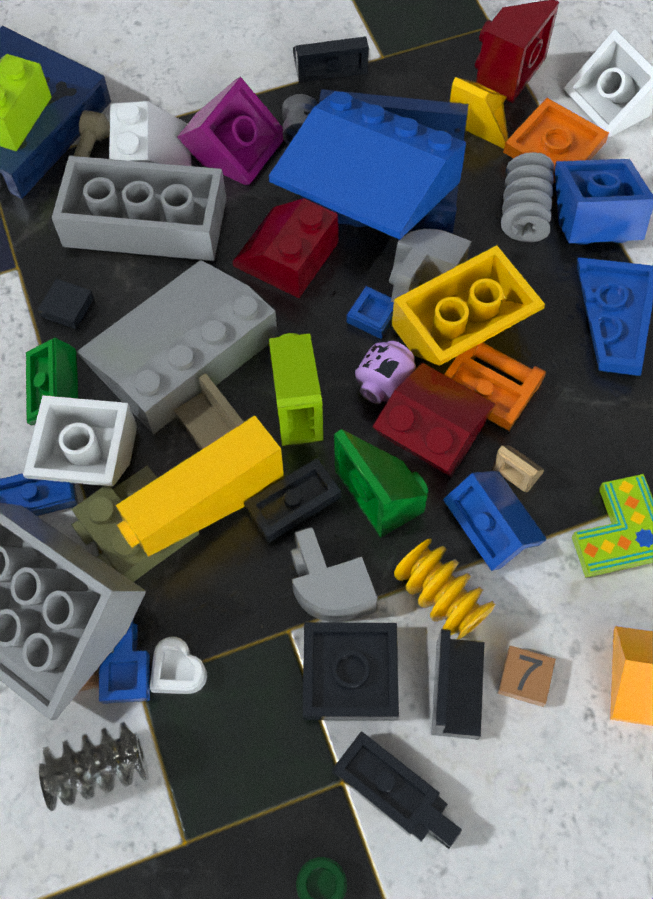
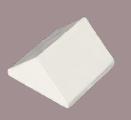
[563,30,653,137]

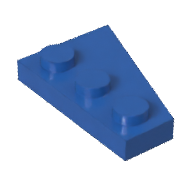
[577,258,653,376]

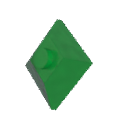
[334,429,428,538]

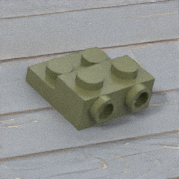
[71,466,199,582]

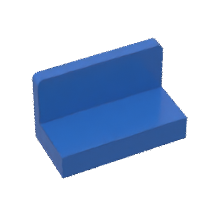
[443,471,546,571]

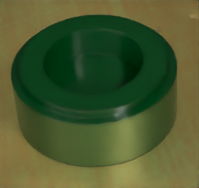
[296,857,347,899]

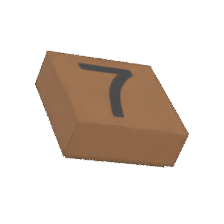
[497,646,556,707]

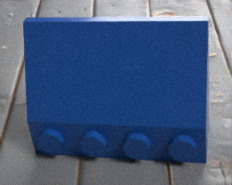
[269,91,466,240]

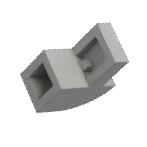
[389,229,472,303]
[290,527,378,622]

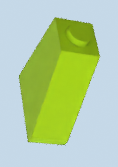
[269,333,324,446]

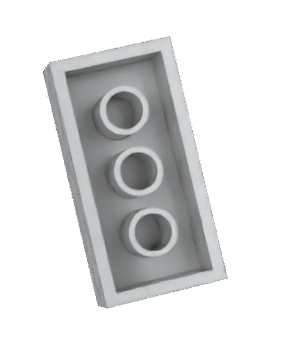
[52,156,227,261]

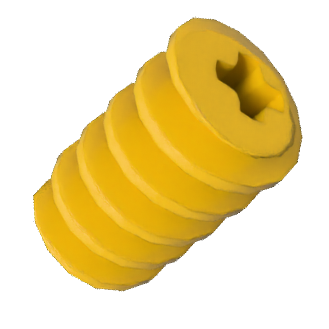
[394,538,496,640]

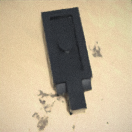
[331,731,462,849]

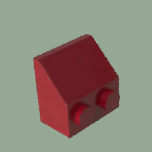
[475,0,559,103]
[233,198,338,298]
[373,363,496,478]

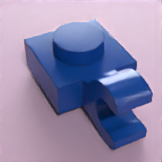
[99,620,150,704]

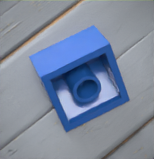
[555,159,653,245]

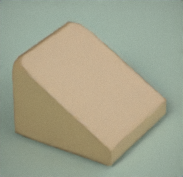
[493,445,544,492]

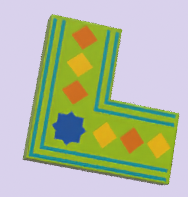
[571,474,653,578]

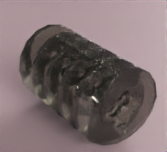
[39,721,149,812]

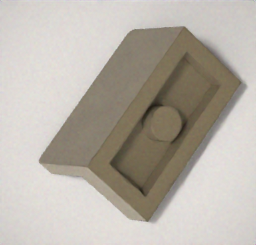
[174,373,244,450]

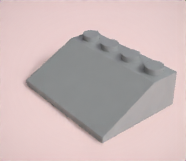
[77,260,278,435]
[0,503,146,720]

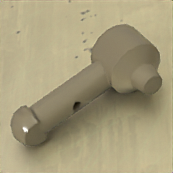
[73,110,110,157]

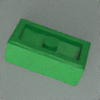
[26,338,78,426]

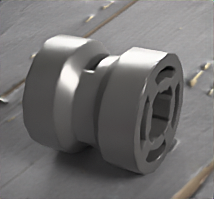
[282,94,318,145]

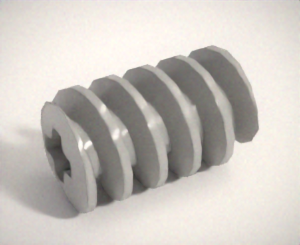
[501,152,554,242]

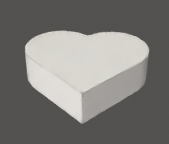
[150,637,207,694]

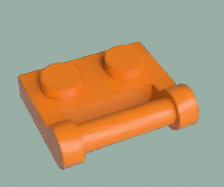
[444,341,546,431]

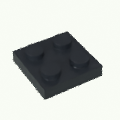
[303,622,399,720]

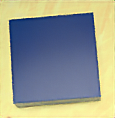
[347,286,394,339]

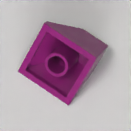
[177,76,284,185]

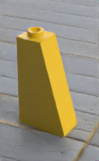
[116,416,284,557]

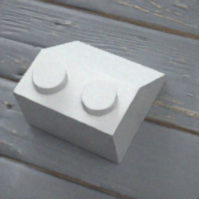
[109,101,192,166]
[23,396,137,486]

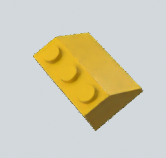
[392,245,545,366]

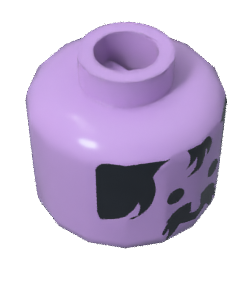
[355,341,417,404]

